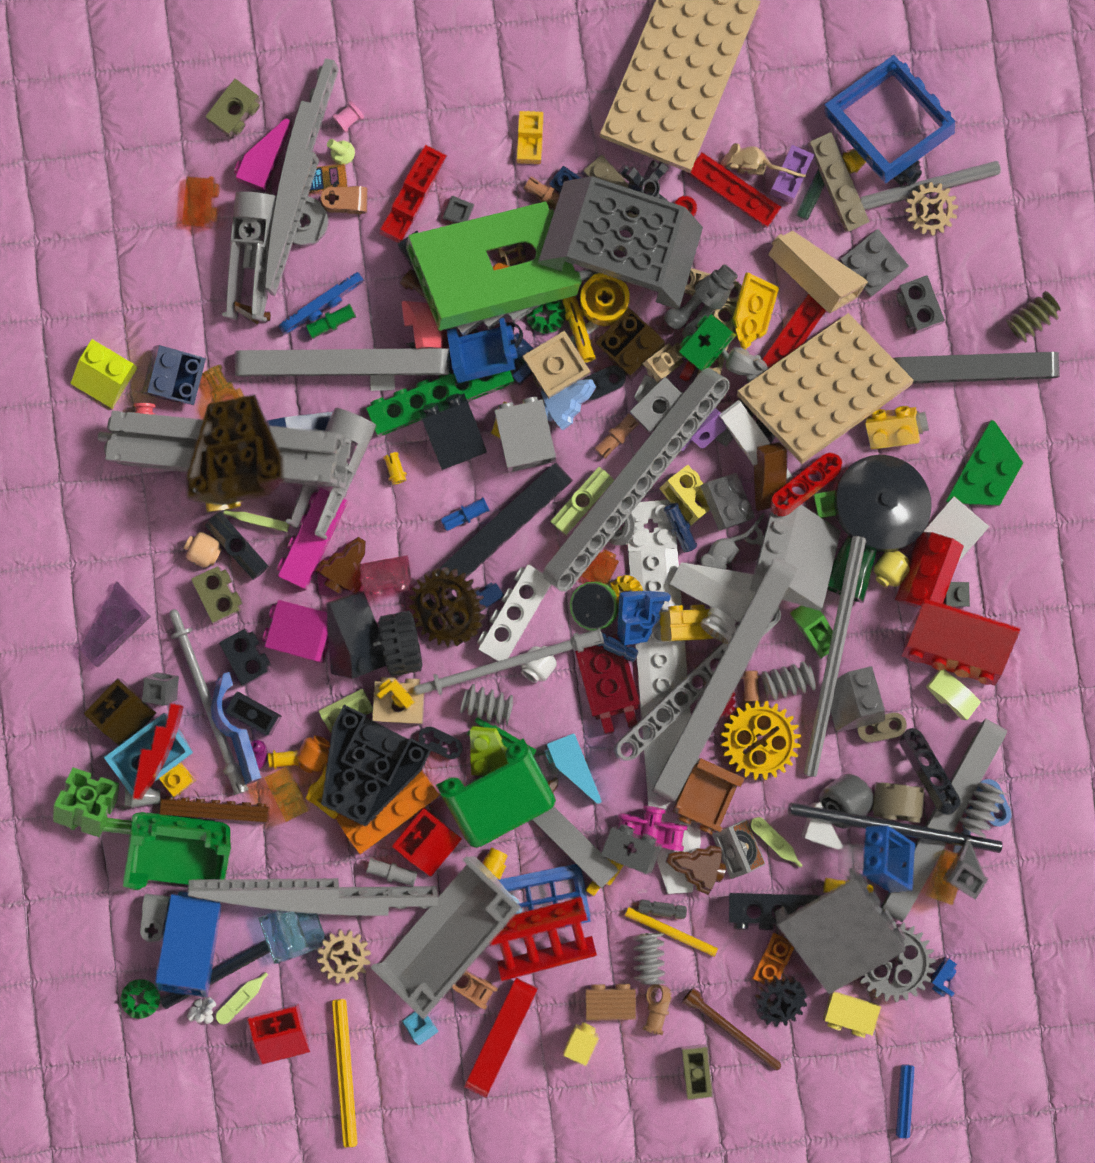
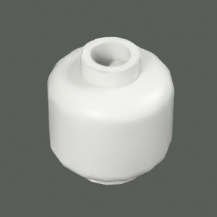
[521,646,557,683]

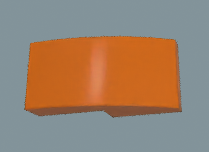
[752,933,794,986]

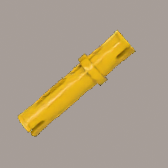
[562,296,596,363]

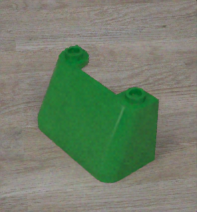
[436,738,556,848]
[123,812,231,890]

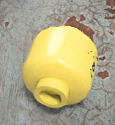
[874,550,910,587]

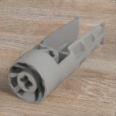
[222,192,277,322]
[286,407,376,540]

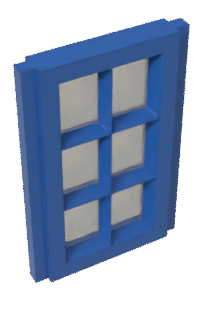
[498,864,591,928]

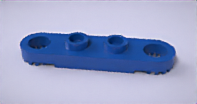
[278,272,364,335]

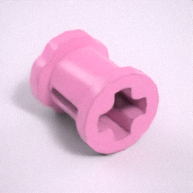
[332,100,364,133]

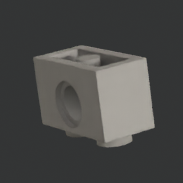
[630,377,683,434]

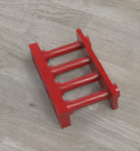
[490,897,597,981]

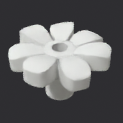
[187,997,216,1024]

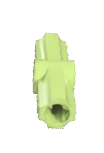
[550,467,614,536]

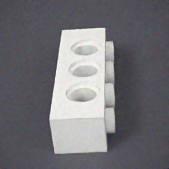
[477,565,551,661]

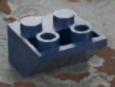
[142,345,206,405]

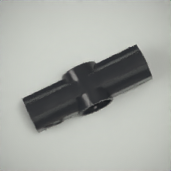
[205,511,269,580]

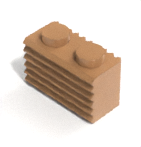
[586,983,636,1020]

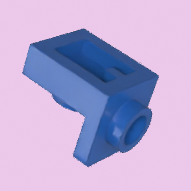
[930,956,957,997]

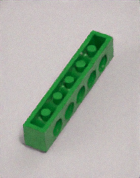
[367,370,514,437]

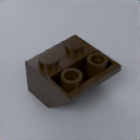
[595,307,665,381]
[83,678,157,746]

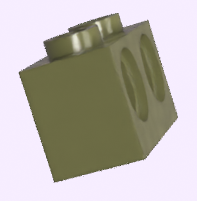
[191,566,243,624]

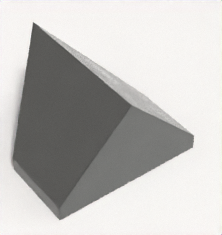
[942,838,988,900]

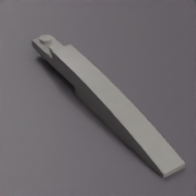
[265,58,339,296]
[189,878,438,916]

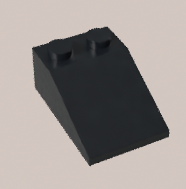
[326,591,386,679]

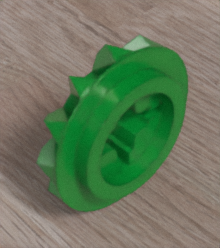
[527,300,565,334]
[120,979,160,1019]

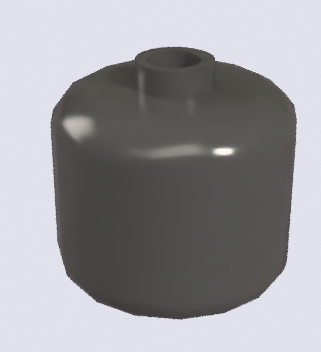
[819,774,874,829]

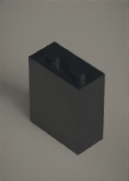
[419,393,487,470]

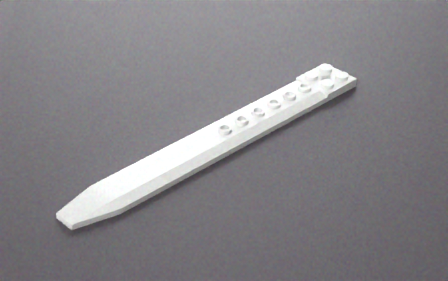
[628,500,701,894]

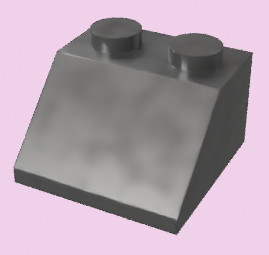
[830,666,885,733]

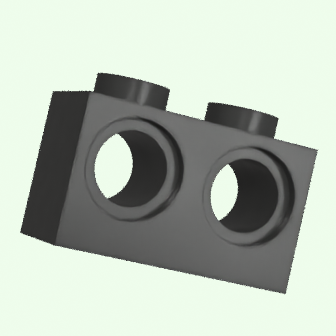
[896,275,945,334]

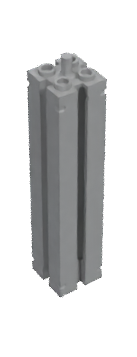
[98,411,352,489]

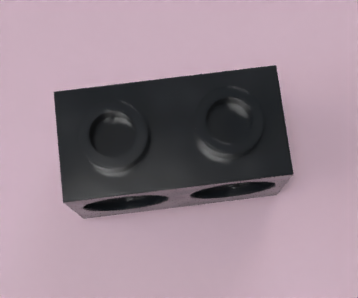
[219,629,271,686]

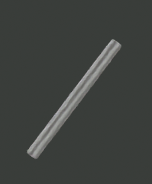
[860,161,1001,210]

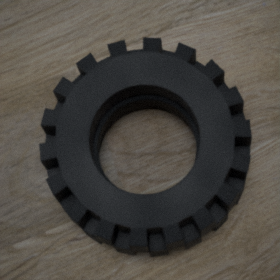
[378,611,423,677]

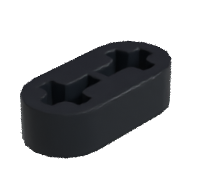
[418,726,463,759]

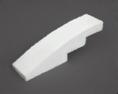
[719,400,794,484]

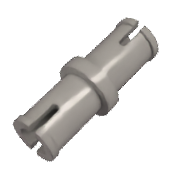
[366,858,418,887]

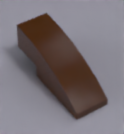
[754,442,787,511]

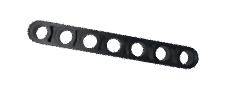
[439,462,573,591]

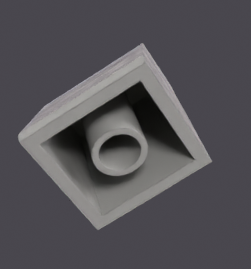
[495,397,556,473]

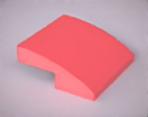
[401,301,449,349]

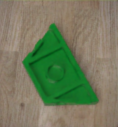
[945,420,1023,506]

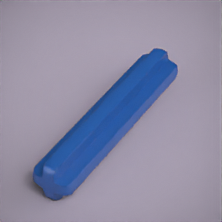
[896,1064,915,1139]

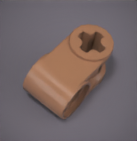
[321,186,367,214]
[452,970,498,1010]

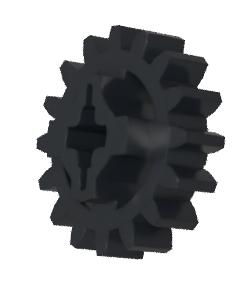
[753,974,807,1027]

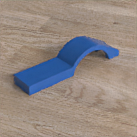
[211,672,261,785]

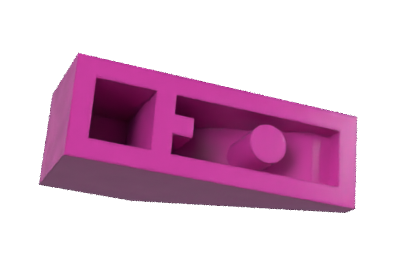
[234,118,292,192]

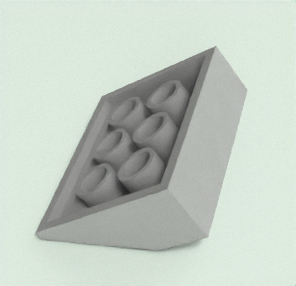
[750,500,841,611]

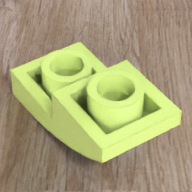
[926,670,981,720]

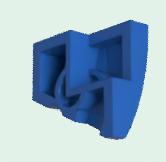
[617,591,671,645]

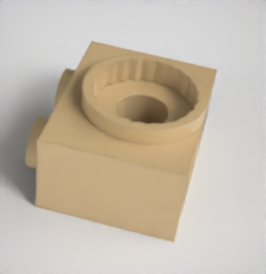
[373,677,425,724]

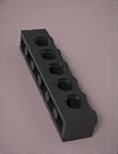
[729,893,879,931]

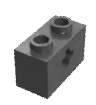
[601,824,662,874]

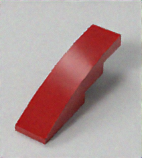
[379,145,447,243]
[133,703,184,800]

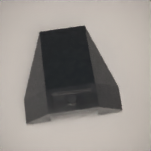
[321,704,432,827]

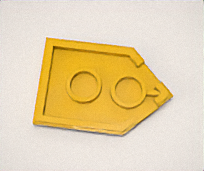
[733,272,779,349]

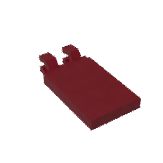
[575,634,640,735]

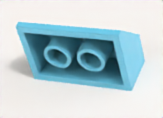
[104,713,193,797]

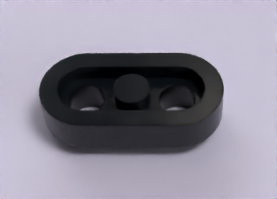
[582,365,626,401]

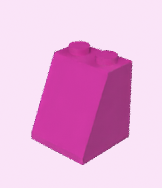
[262,600,329,663]

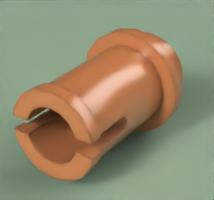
[741,670,760,701]

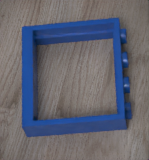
[824,55,956,184]

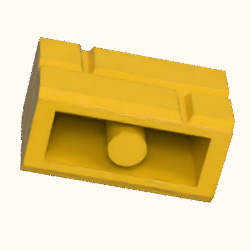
[660,605,714,642]

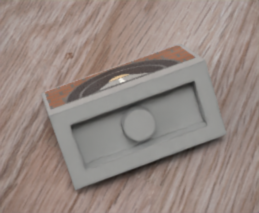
[712,819,765,879]

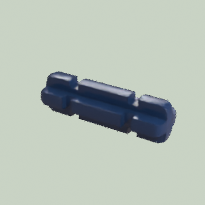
[597,632,638,662]

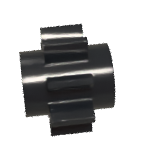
[893,160,922,186]

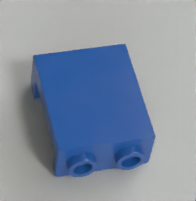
[447,318,518,383]

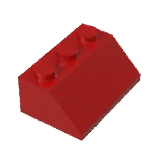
[895,532,964,609]

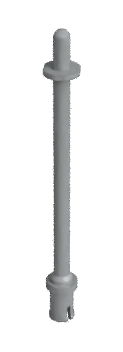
[169,609,249,795]
[413,628,604,695]

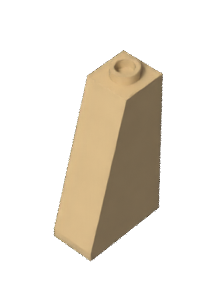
[768,231,868,313]

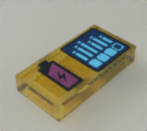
[309,164,348,194]

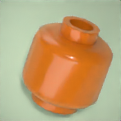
[296,735,330,773]

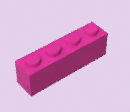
[277,488,348,590]

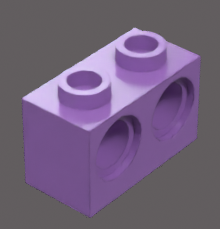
[770,145,814,204]

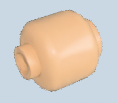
[183,532,222,568]

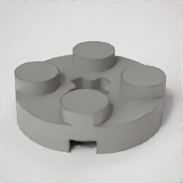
[293,197,329,246]

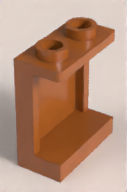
[672,758,745,835]

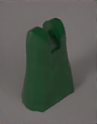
[827,536,877,603]

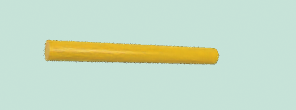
[625,907,718,957]

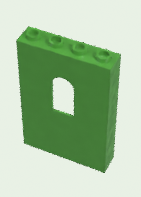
[406,201,582,331]

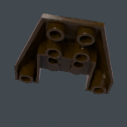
[187,394,284,505]

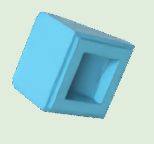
[402,1012,439,1045]

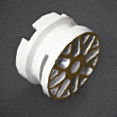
[700,607,738,644]

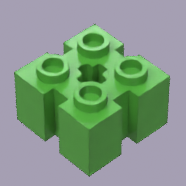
[53,767,119,838]

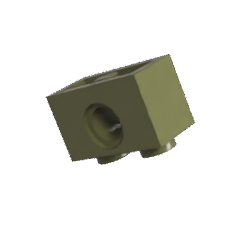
[205,78,261,139]
[681,1044,713,1100]

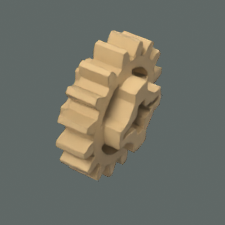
[904,182,958,235]
[316,929,371,983]

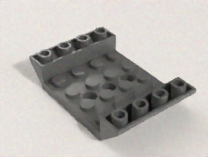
[538,176,703,310]

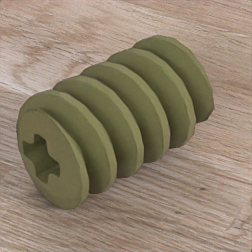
[1006,291,1061,343]

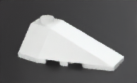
[670,562,756,622]

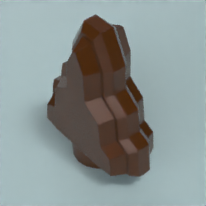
[315,537,366,595]
[666,845,726,895]

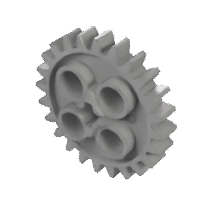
[860,921,936,1002]

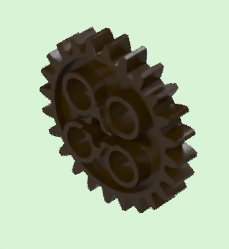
[409,567,486,647]

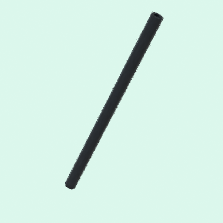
[787,802,1003,853]

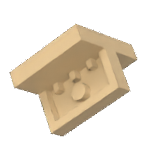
[523,331,590,399]

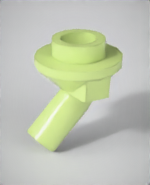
[327,139,355,165]

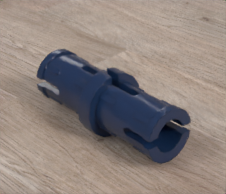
[663,503,698,553]

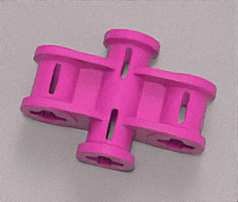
[618,806,687,859]

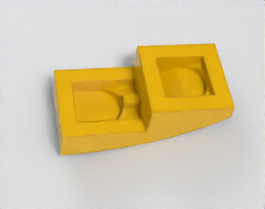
[517,111,544,164]

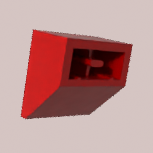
[392,808,462,877]
[248,1004,310,1064]

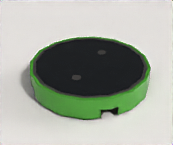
[570,581,619,630]

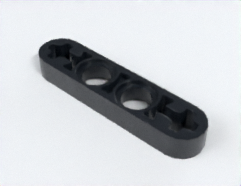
[899,728,961,815]

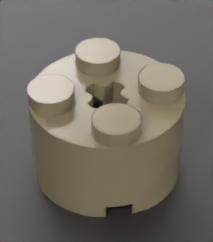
[872,782,925,822]

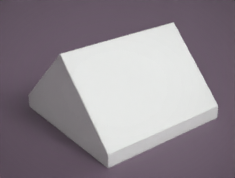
[801,802,843,850]

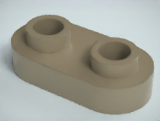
[857,713,907,742]

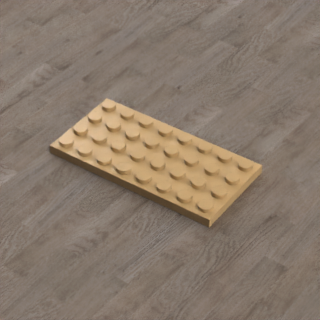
[599,0,760,173]

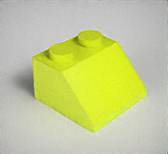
[70,339,138,409]

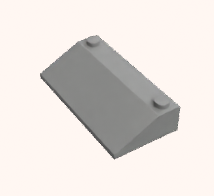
[371,856,521,1019]

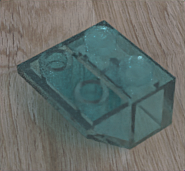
[258,910,326,964]

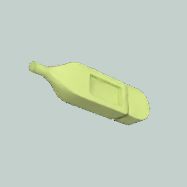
[223,510,290,532]
[750,817,803,868]
[216,972,268,1024]

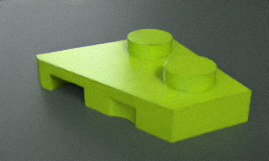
[470,726,508,776]

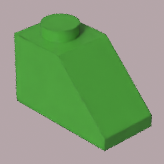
[790,605,833,659]

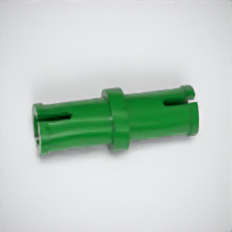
[306,303,357,339]

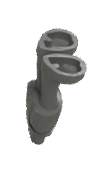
[664,264,738,339]

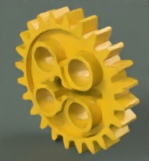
[721,700,801,780]

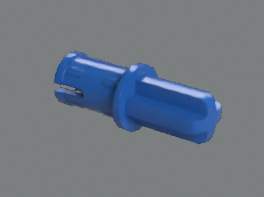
[441,497,490,531]

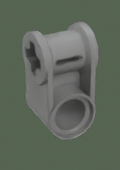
[140,894,171,942]

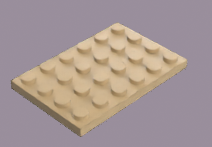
[737,313,913,464]

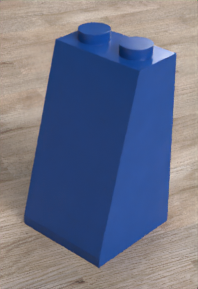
[156,892,222,998]

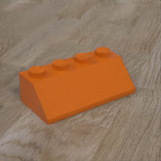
[335,770,440,854]

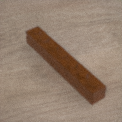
[160,796,270,822]

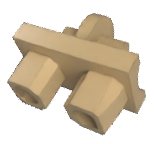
[642,343,684,383]

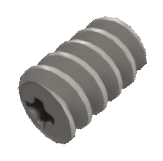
[762,661,816,700]
[460,684,514,726]
[959,782,1008,838]
[633,933,665,984]

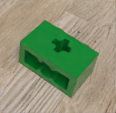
[679,314,736,371]

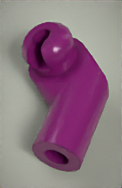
[251,740,268,770]

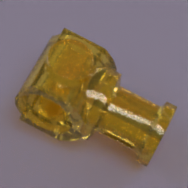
[202,364,245,404]

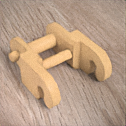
[497,243,526,266]

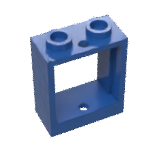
[862,825,915,893]

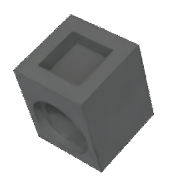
[142,672,179,706]

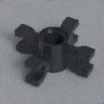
[618,160,669,215]

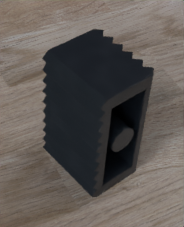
[226,692,282,736]

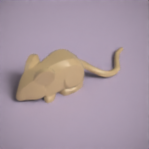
[720,143,806,177]

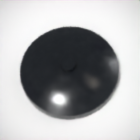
[834,455,932,552]

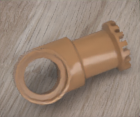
[642,984,672,1035]

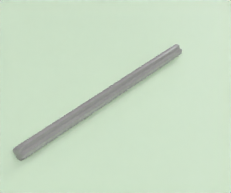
[804,536,866,777]

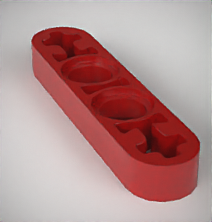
[770,453,842,517]

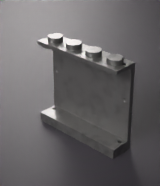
[775,867,906,994]

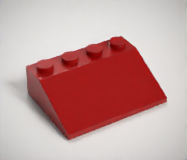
[901,598,1021,686]

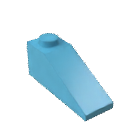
[544,733,602,804]

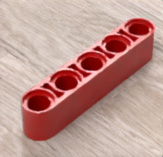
[464,978,538,1098]

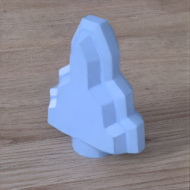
[541,379,596,430]

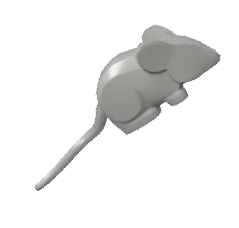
[701,336,769,382]
[700,513,765,570]

